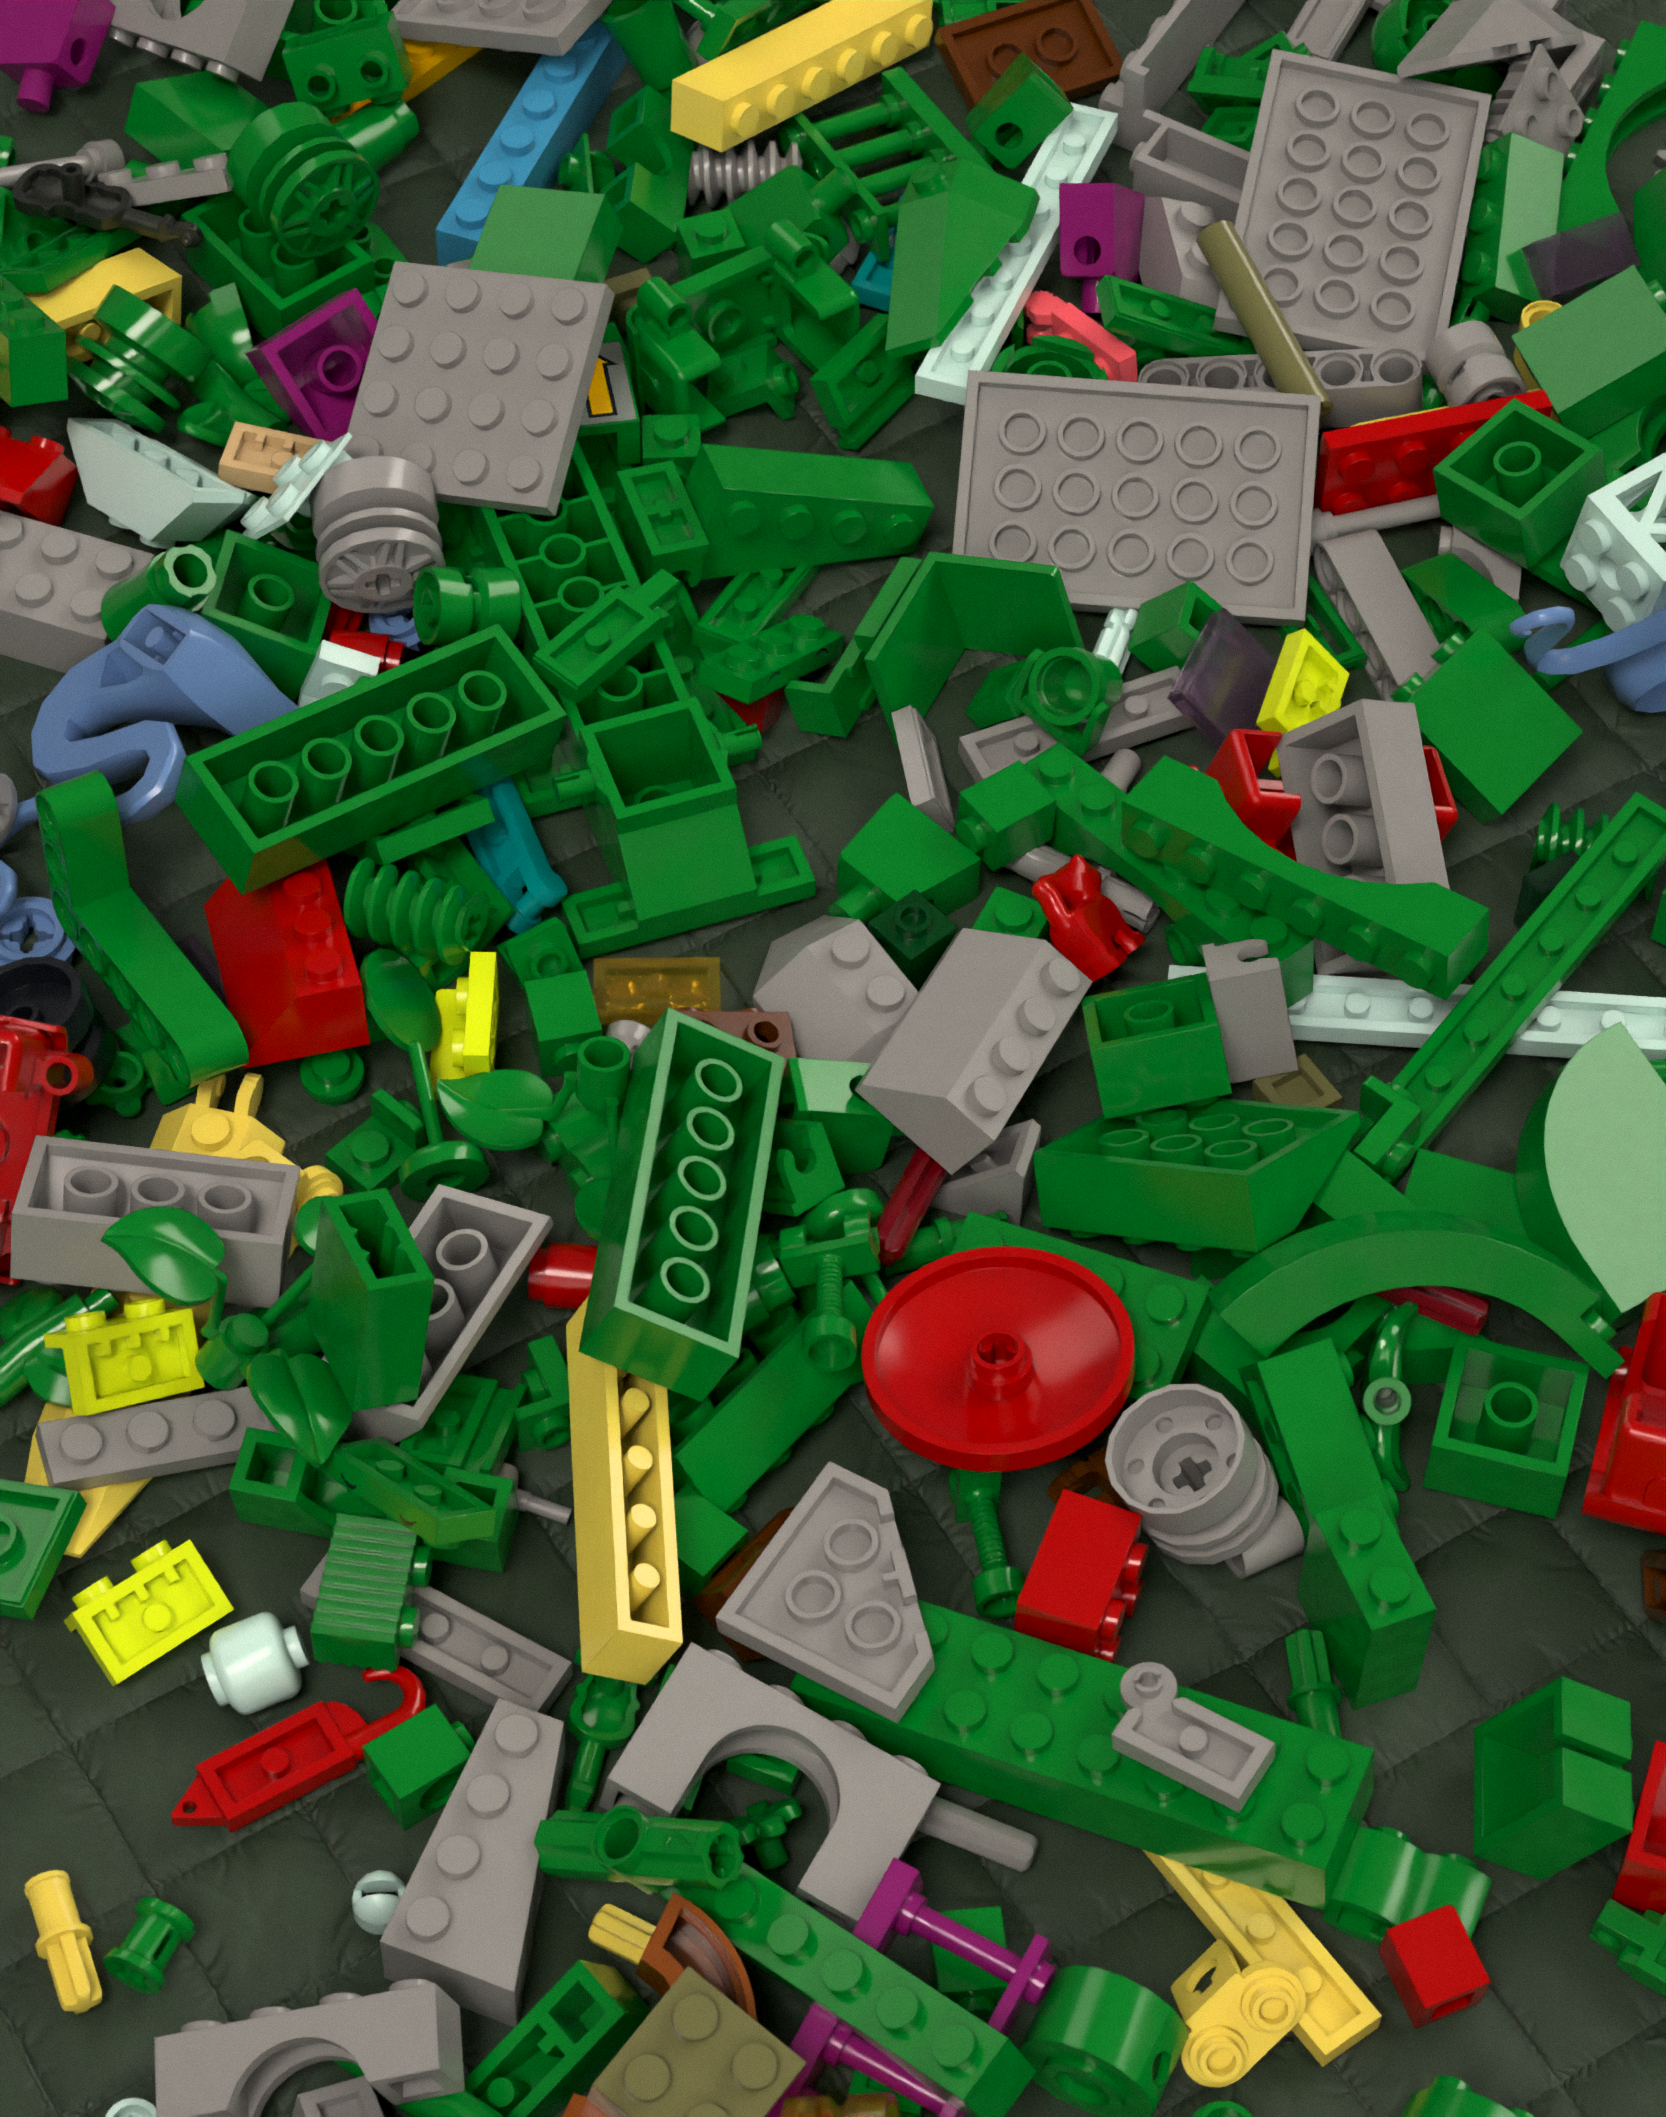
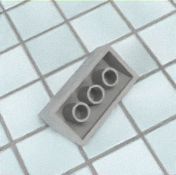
[855,928,1092,1175]
[10,1135,300,1308]
[322,1184,554,1444]

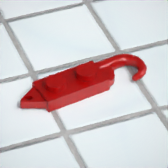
[171,1665,426,1833]

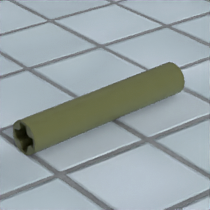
[1196,220,1333,422]

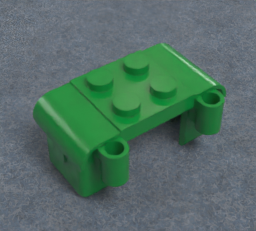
[626,219,861,435]

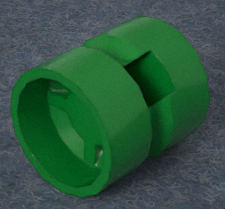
[413,566,521,645]

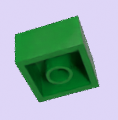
[1433,398,1608,569]
[195,529,332,701]
[1081,972,1232,1120]
[1422,1334,1590,1519]

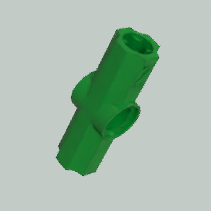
[533,1805,744,1895]

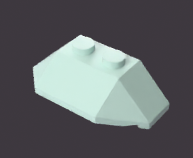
[66,418,257,549]

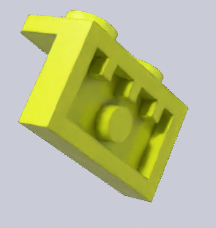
[1256,628,1349,778]
[429,952,500,1100]
[43,1297,205,1416]
[64,1539,234,1687]

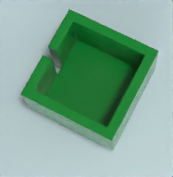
[1474,1676,1634,1881]

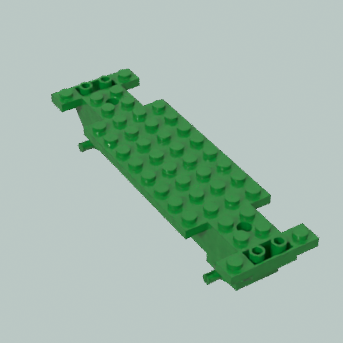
[437,433,816,960]

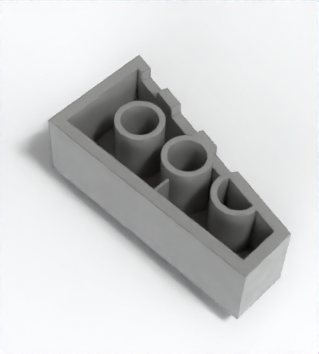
[380,1698,566,2027]

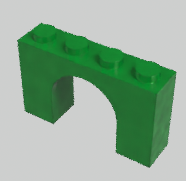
[1186,1148,1423,1432]

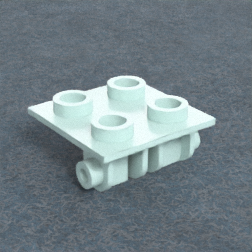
[240,432,353,540]

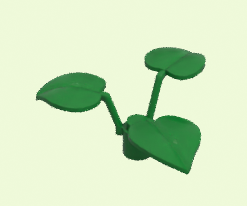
[436,1036,630,1242]
[100,1196,353,1469]

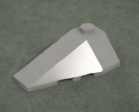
[1397,0,1585,78]

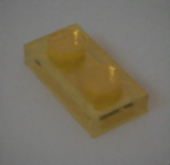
[593,957,721,1024]

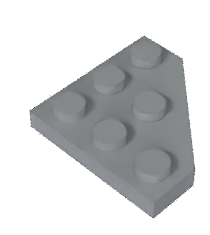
[715,1461,935,1724]

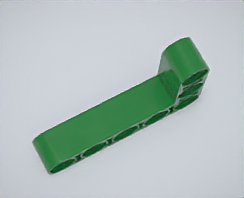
[35,770,249,1088]

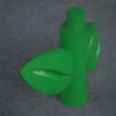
[177,358,292,448]
[0,1285,121,1408]
[1360,1301,1419,1492]

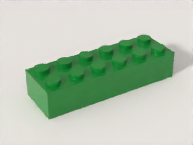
[174,623,567,896]
[578,1007,785,1402]

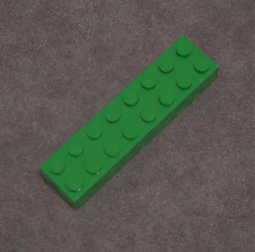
[789,1599,1374,1912]

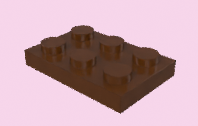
[934,0,1123,111]

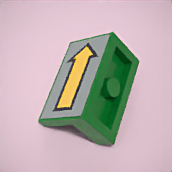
[577,340,641,466]

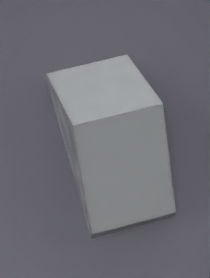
[930,1119,1041,1226]

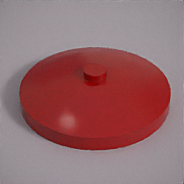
[861,1246,1135,1472]

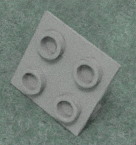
[1482,44,1585,162]

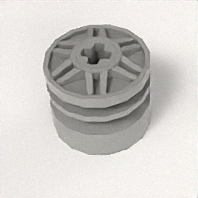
[309,456,446,613]
[1105,1384,1279,1564]

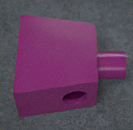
[0,0,116,113]
[1059,183,1145,316]

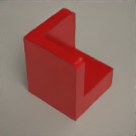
[1378,1905,1491,2030]

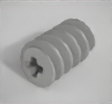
[688,139,804,207]

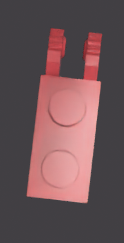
[1023,290,1138,382]

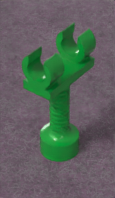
[779,1210,880,1372]
[948,1468,1026,1619]

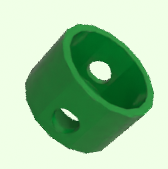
[1019,1965,1188,2117]

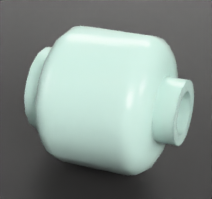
[201,1612,311,1715]

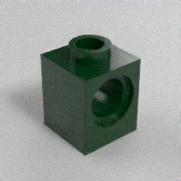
[868,889,958,992]

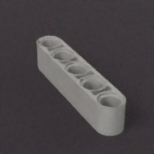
[1138,347,1423,429]
[1313,529,1440,701]

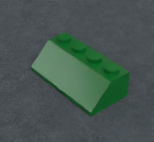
[667,1279,874,1515]

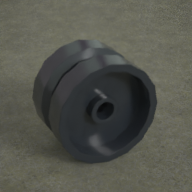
[0,956,116,1113]

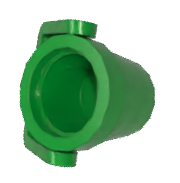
[1013,646,1123,756]

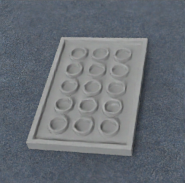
[1212,49,1492,376]
[952,370,1321,628]

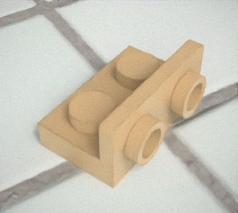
[218,421,331,494]

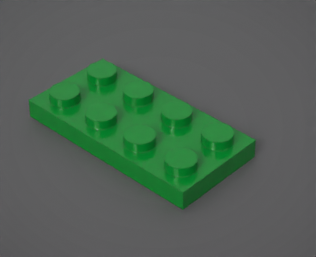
[950,1211,1212,1405]

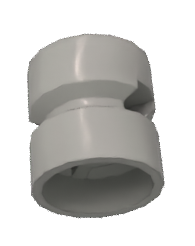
[1424,321,1527,408]

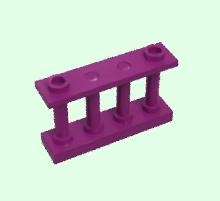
[767,1858,1057,2117]

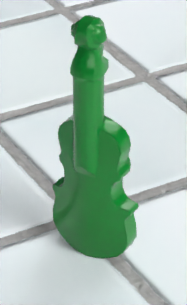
[563,1647,659,1812]

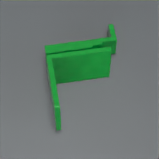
[784,551,1085,747]

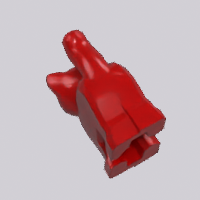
[1031,854,1146,983]

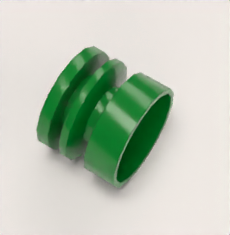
[226,102,380,258]
[66,284,215,436]

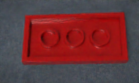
[1313,389,1552,516]

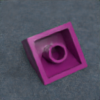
[245,288,378,442]

